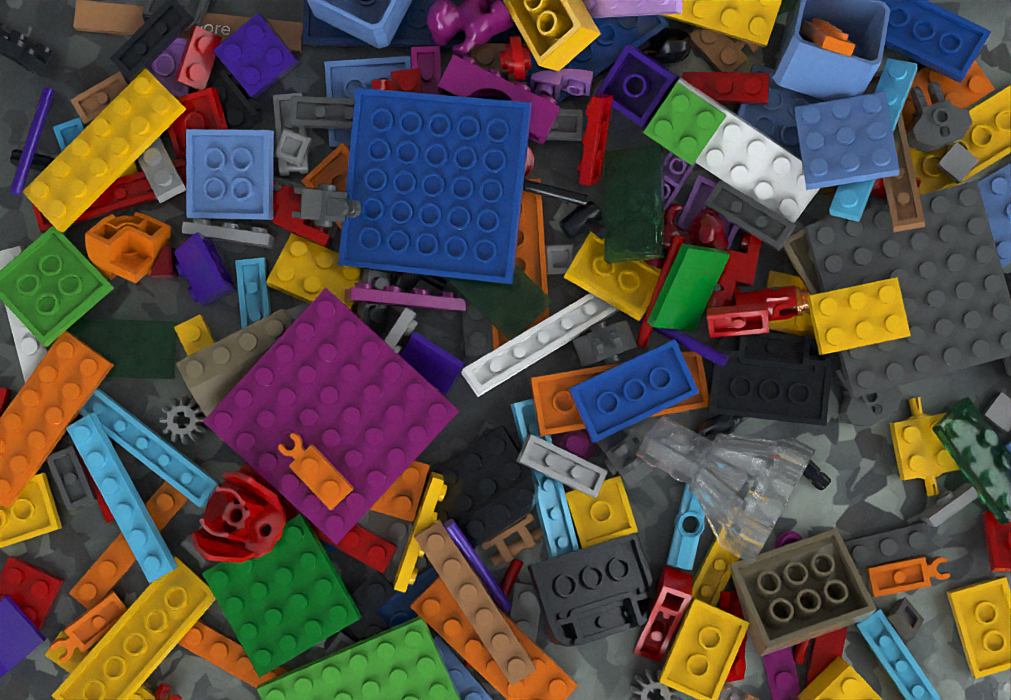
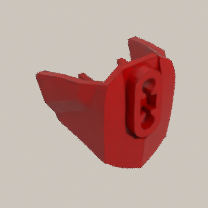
[191,471,286,563]

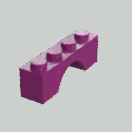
[438,54,560,145]

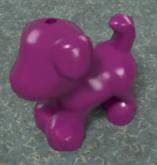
[426,0,514,56]

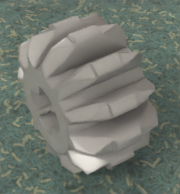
[159,395,208,445]
[629,669,679,700]

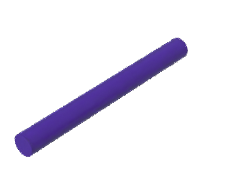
[9,87,55,196]
[621,312,729,367]
[443,519,512,612]

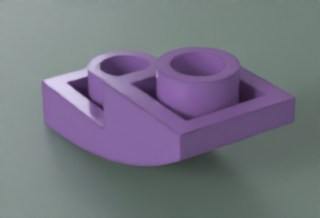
[531,69,593,100]
[642,151,696,210]

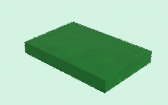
[647,244,730,331]

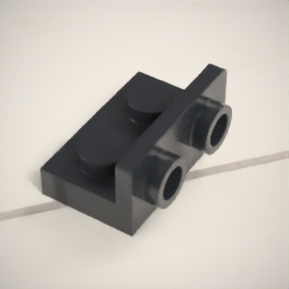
[205,69,263,130]

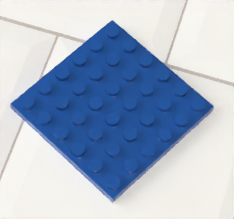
[338,88,532,284]

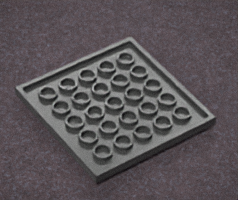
[803,180,1011,398]

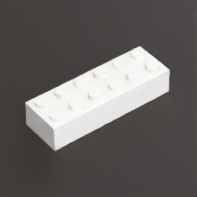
[678,77,820,223]

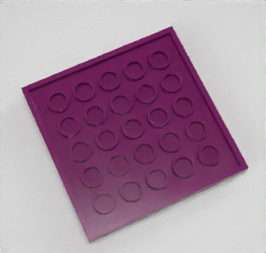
[203,288,460,545]

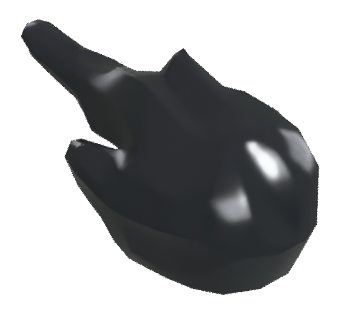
[642,28,692,64]
[692,414,748,455]

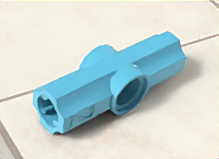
[666,478,712,570]

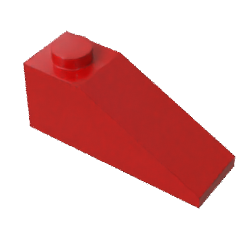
[633,566,693,662]

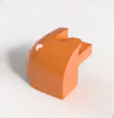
[85,212,171,284]

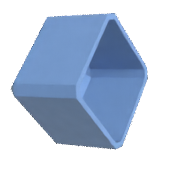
[307,0,412,49]
[773,0,890,101]

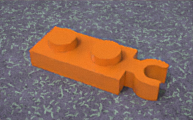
[278,432,354,511]
[865,556,950,597]
[49,590,128,663]

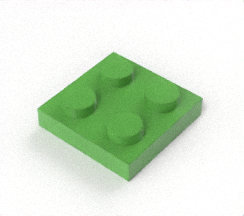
[643,82,727,166]

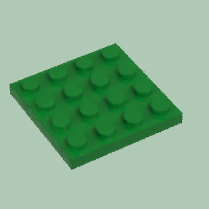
[202,513,362,678]

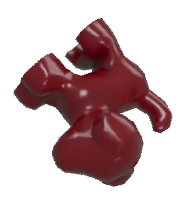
[644,203,729,269]

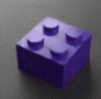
[213,13,301,99]
[595,44,680,127]

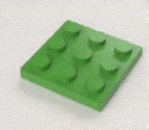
[0,226,114,347]

